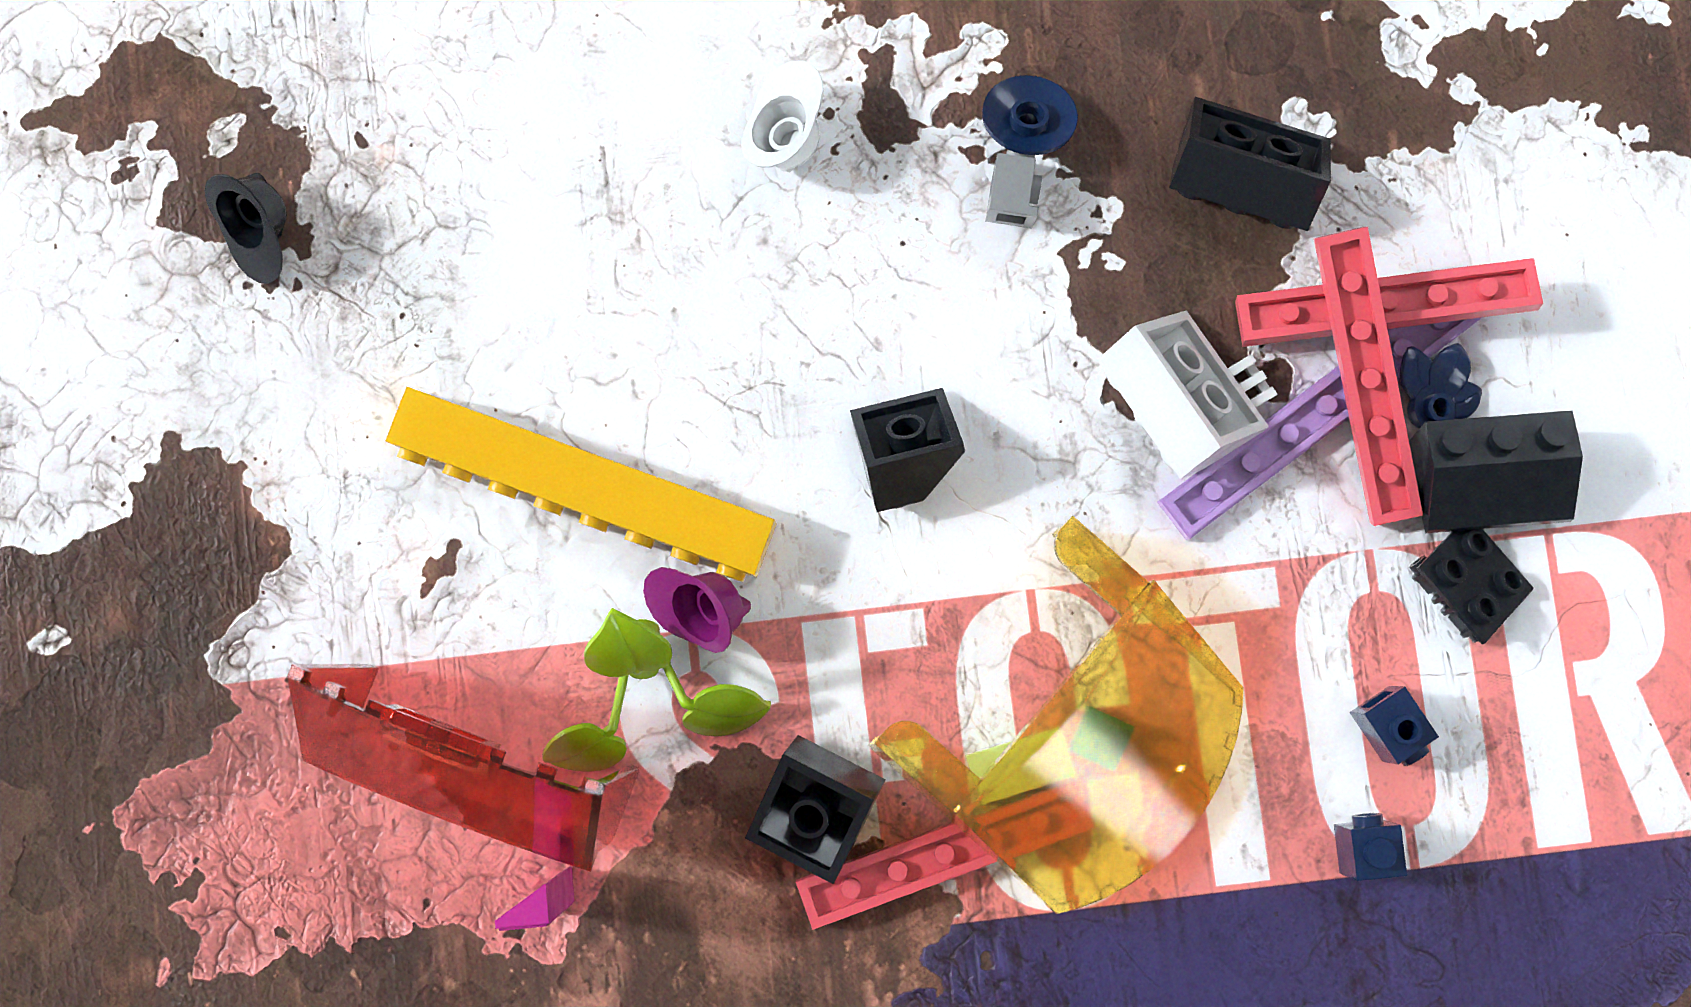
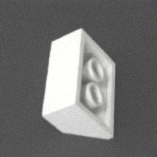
[1097,311,1269,479]

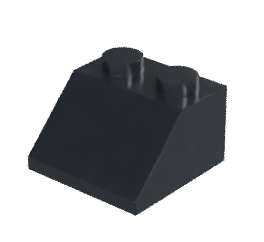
[745,735,886,884]

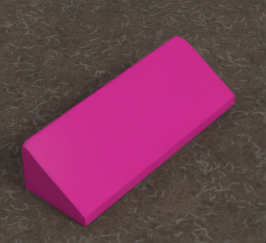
[495,866,575,931]

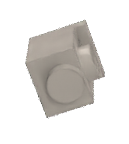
[985,150,1042,229]

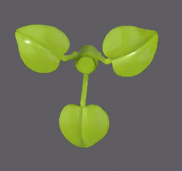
[542,608,771,772]

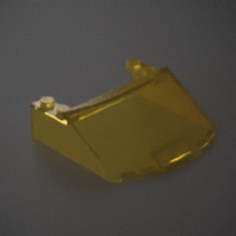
[868,515,1244,914]

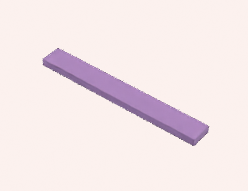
[1157,317,1483,540]

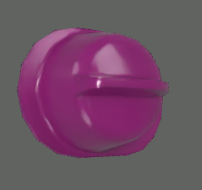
[643,567,751,653]

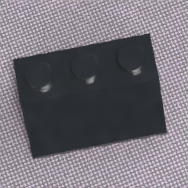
[1169,97,1331,231]
[1409,410,1583,533]

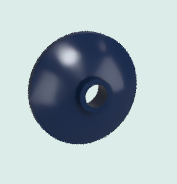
[982,75,1078,155]

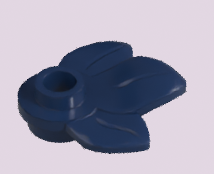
[1400,343,1482,429]

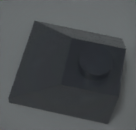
[850,387,965,513]

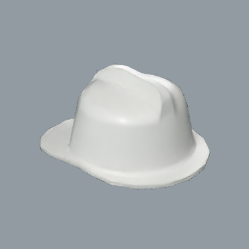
[741,60,824,173]

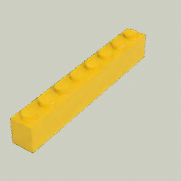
[385,386,777,582]

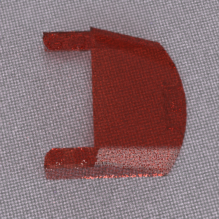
[287,664,640,872]

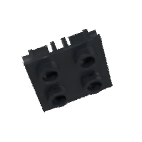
[1409,529,1534,645]

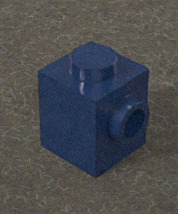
[1349,686,1439,766]
[1334,813,1407,881]

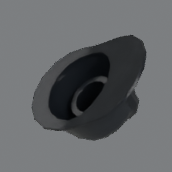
[204,173,287,284]

